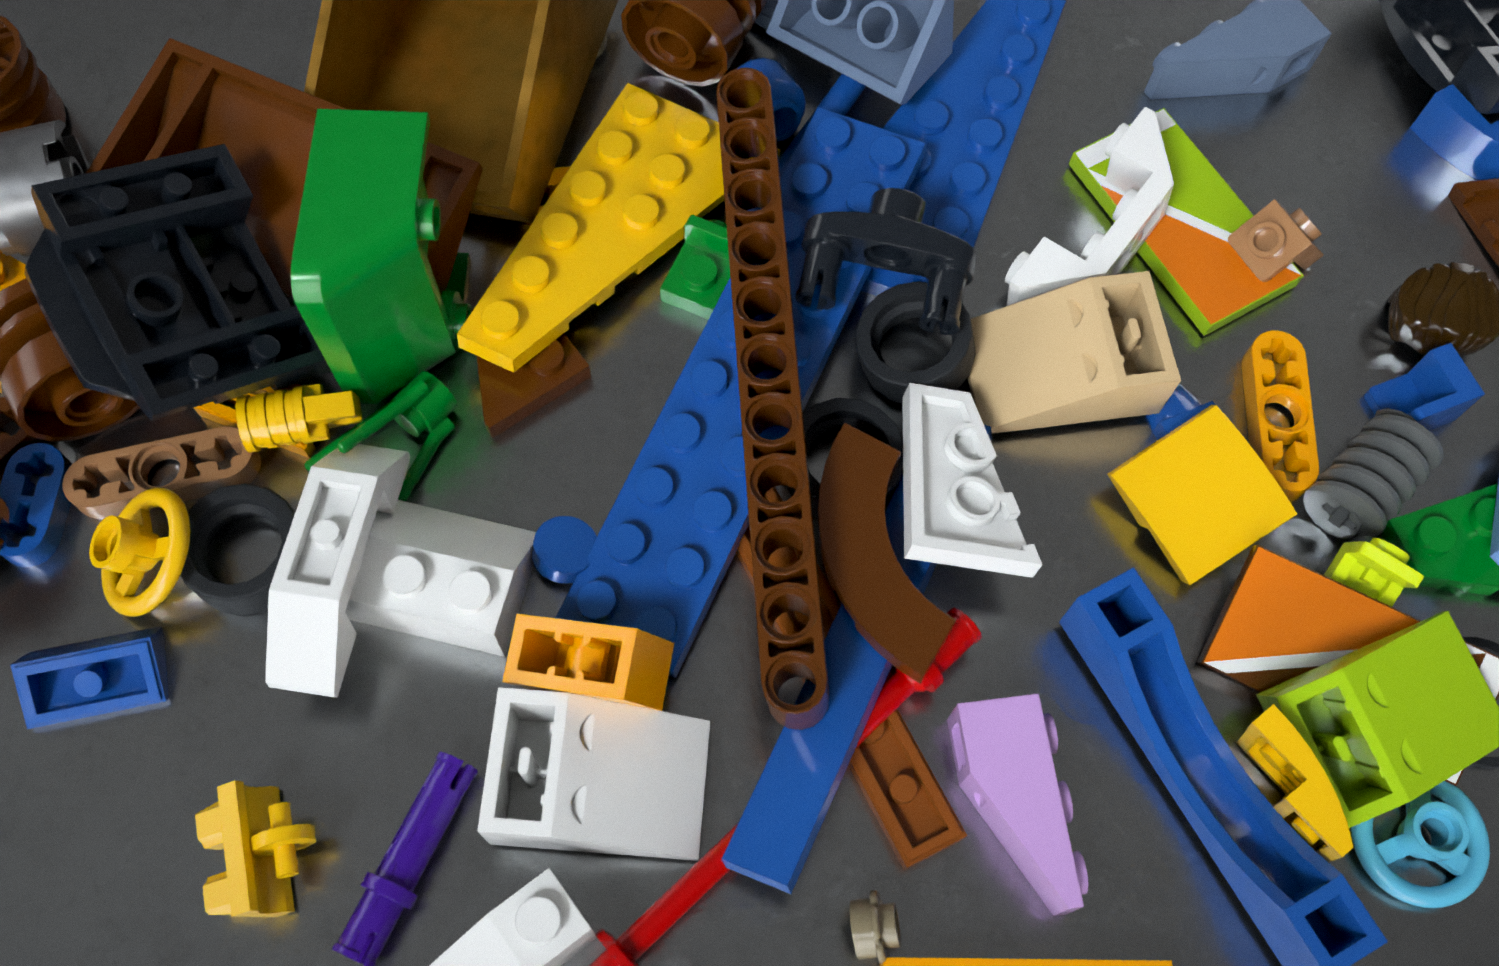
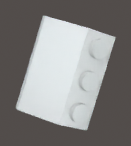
[345,500,536,657]

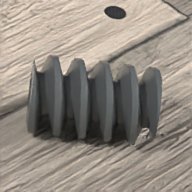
[1303,408,1445,540]

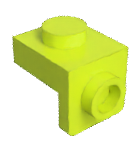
[1324,538,1424,607]

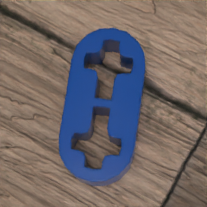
[0,443,72,567]

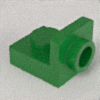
[660,215,730,320]

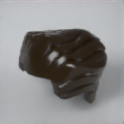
[1387,262,1499,357]

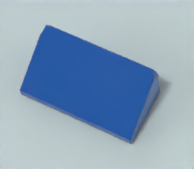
[10,626,169,729]

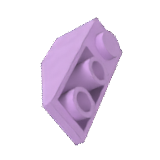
[947,694,1088,916]

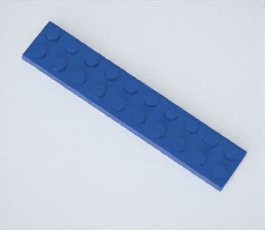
[555,107,926,678]

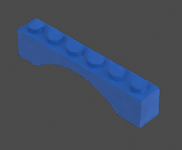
[1059,567,1388,966]

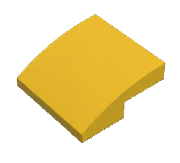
[1107,405,1297,585]
[1236,704,1353,862]

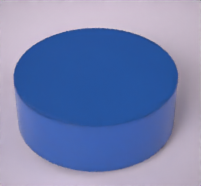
[532,516,597,584]

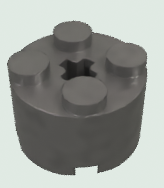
[0,120,90,257]

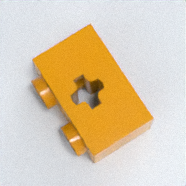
[502,614,674,711]

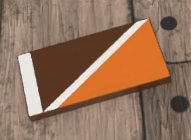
[1197,545,1499,786]

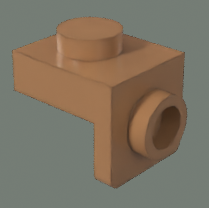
[1228,199,1324,282]

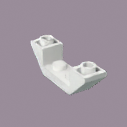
[1005,107,1174,306]
[265,444,411,698]

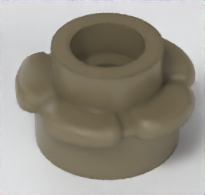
[850,890,902,964]

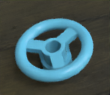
[1351,781,1490,908]

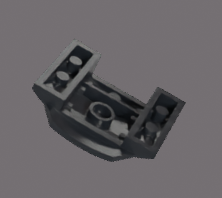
[1378,0,1499,114]
[24,144,332,421]

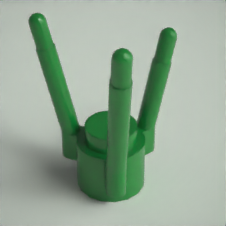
[304,371,457,502]

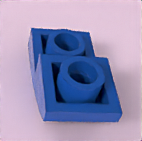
[1410,84,1499,181]

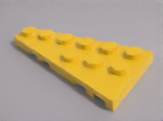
[457,83,781,373]

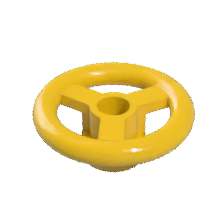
[89,487,190,617]

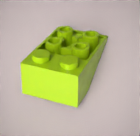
[1256,611,1499,828]

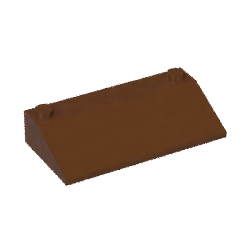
[86,38,483,299]

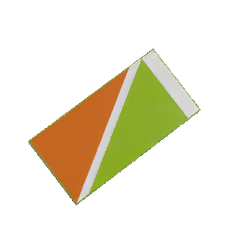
[1069,108,1304,336]

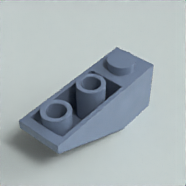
[1144,0,1332,100]

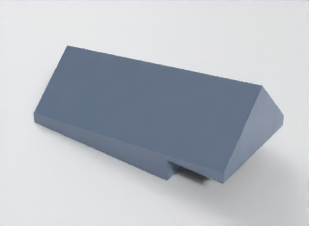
[755,0,954,104]

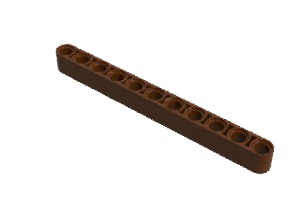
[716,68,830,730]

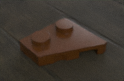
[472,308,591,438]

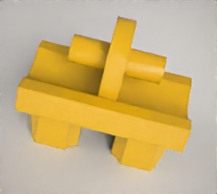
[195,780,316,917]

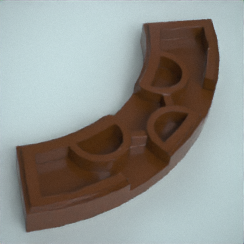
[818,423,956,684]

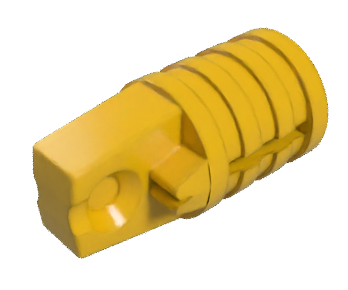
[235,384,363,453]

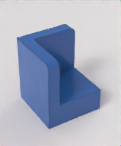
[1364,343,1485,431]

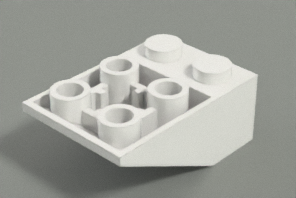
[477,687,710,861]

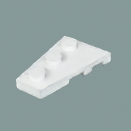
[902,383,1043,578]

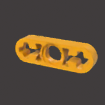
[1241,330,1319,502]

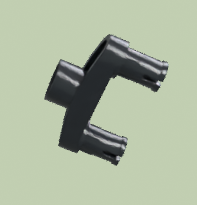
[795,188,977,335]

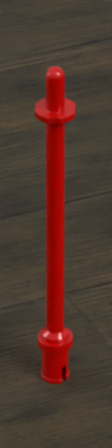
[589,607,982,966]

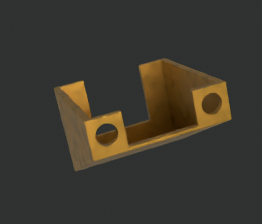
[304,0,618,223]

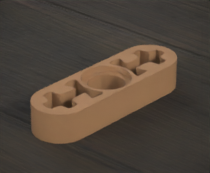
[62,426,261,519]

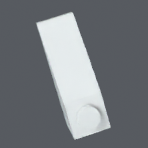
[429,868,597,966]

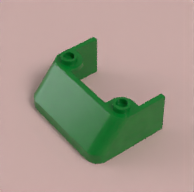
[291,109,472,404]

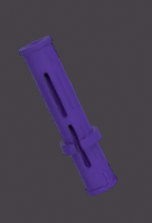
[331,751,478,966]

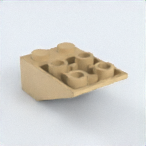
[967,271,1181,434]

